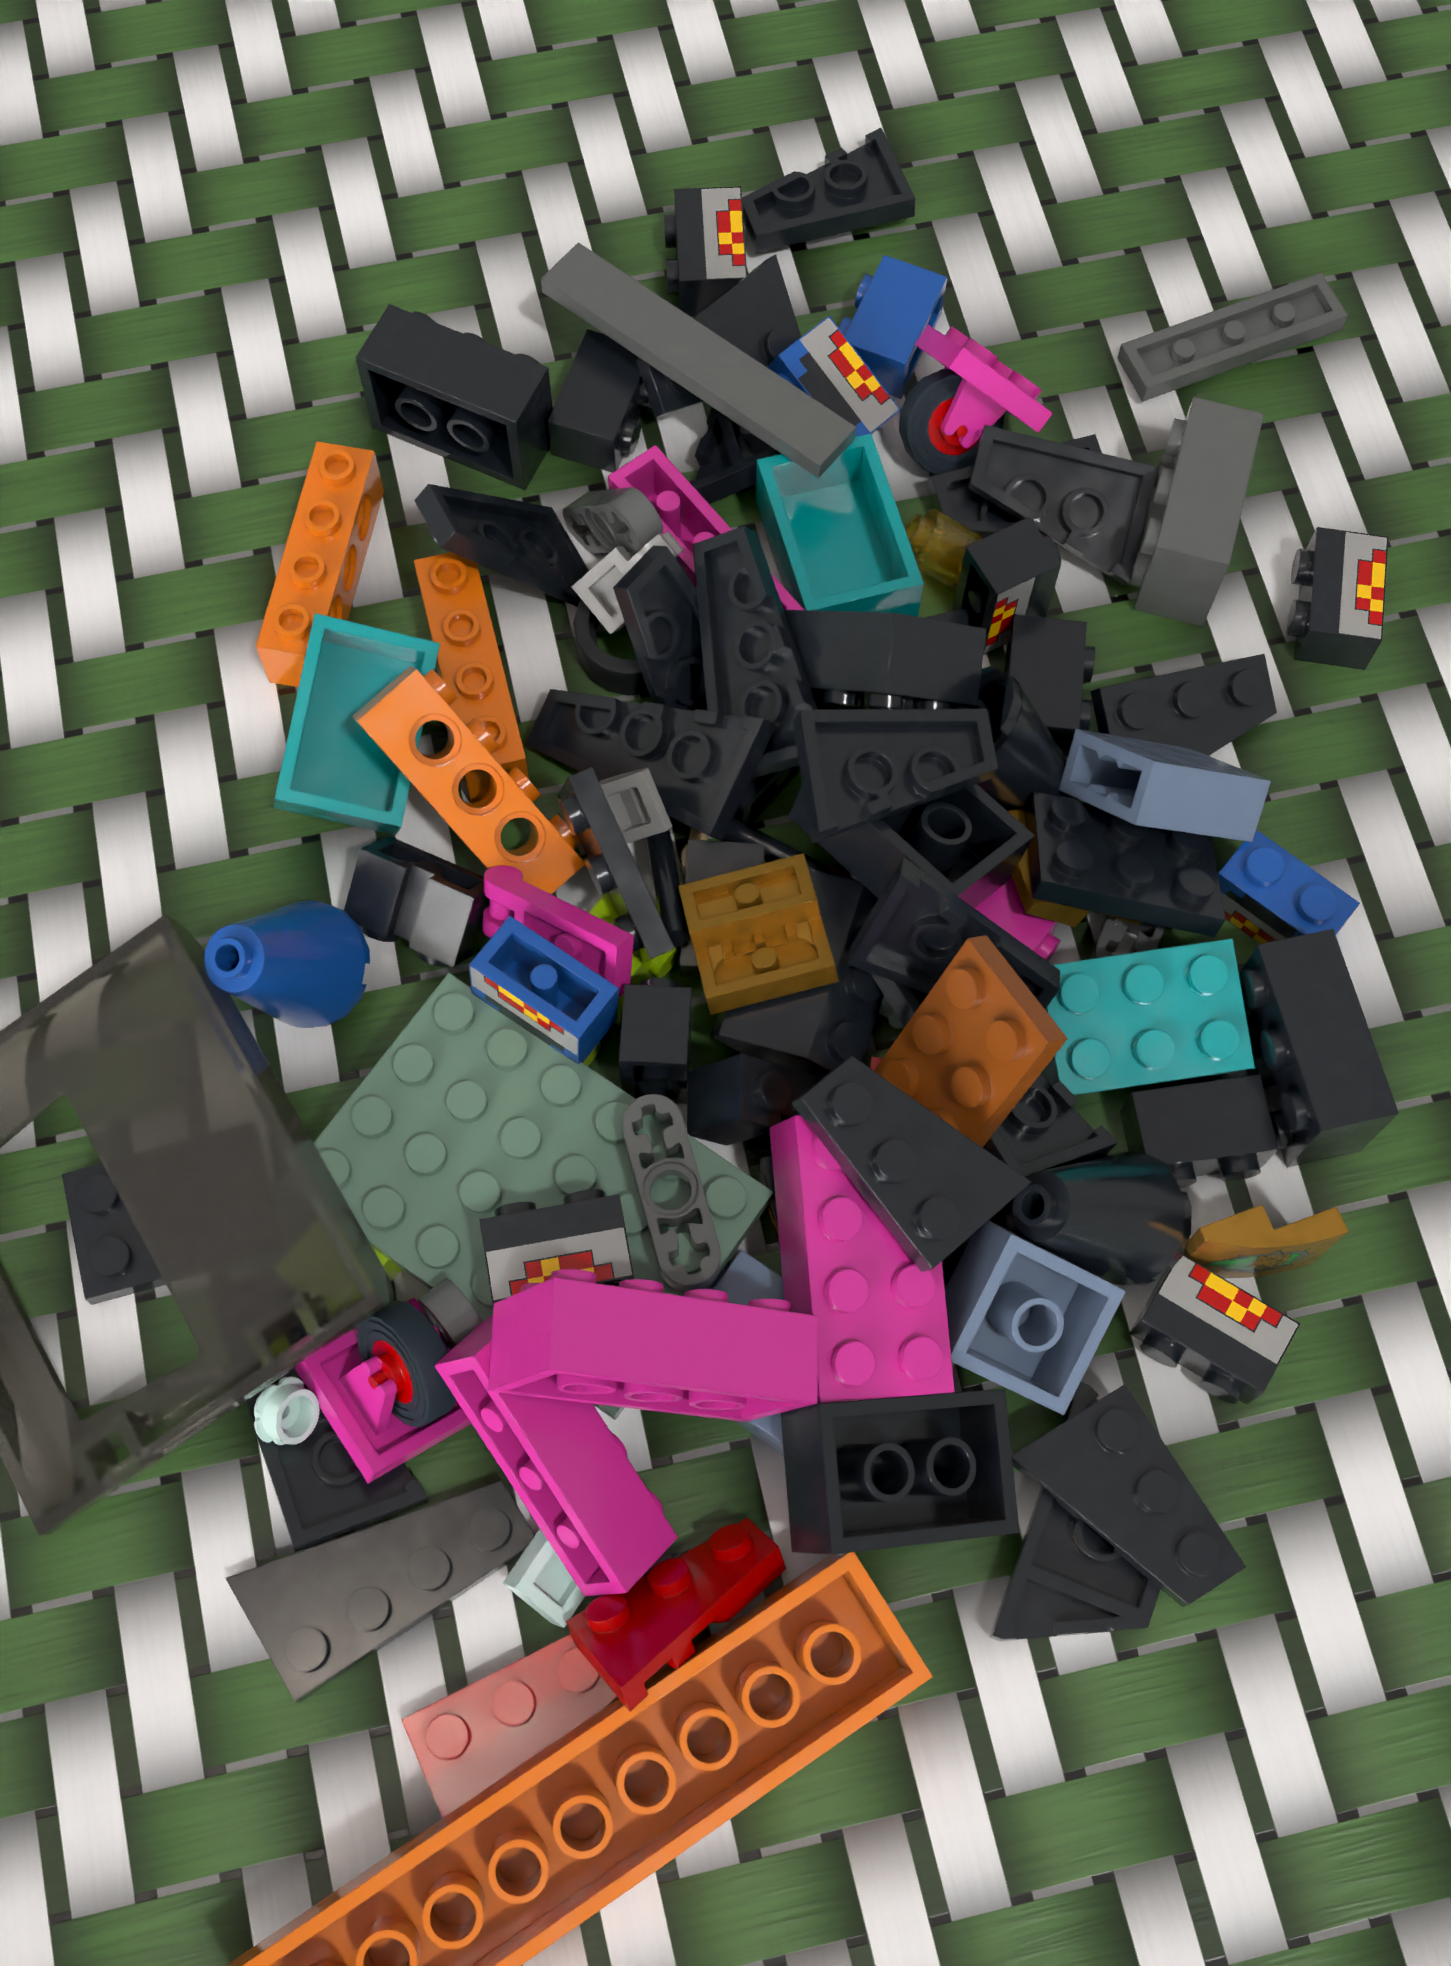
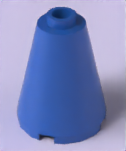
[204,900,370,1028]

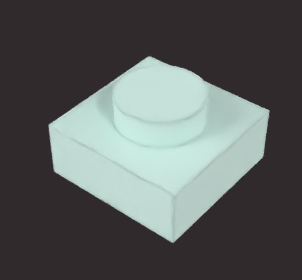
[503,1529,585,1628]

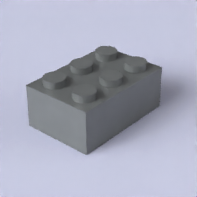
[1129,397,1264,627]

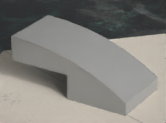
[558,768,672,855]

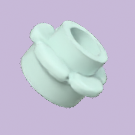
[254,1376,320,1445]

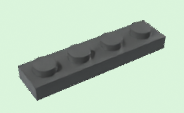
[1117,273,1348,402]

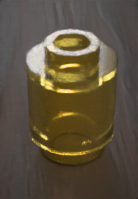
[905,509,983,589]

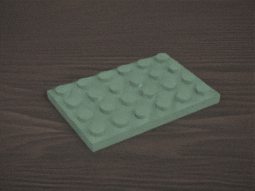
[284,973,773,1420]

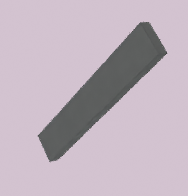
[541,242,856,478]

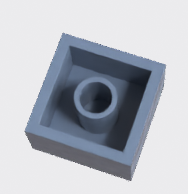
[945,1220,1126,1415]

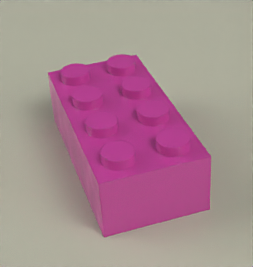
[770,1115,955,1404]
[488,1269,819,1422]

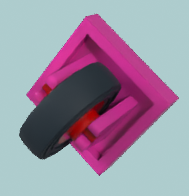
[899,325,1052,475]
[295,1297,472,1483]

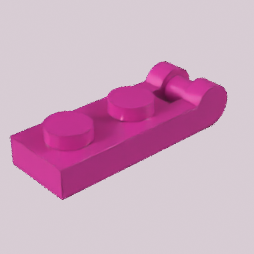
[483,865,634,998]

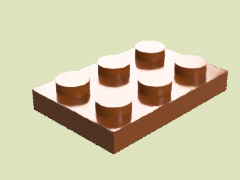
[874,935,1068,1148]

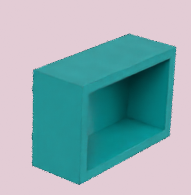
[755,434,924,617]
[273,613,440,835]
[1041,939,1255,1096]

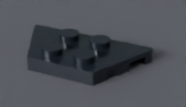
[989,1382,1160,1641]

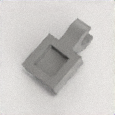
[572,531,684,634]

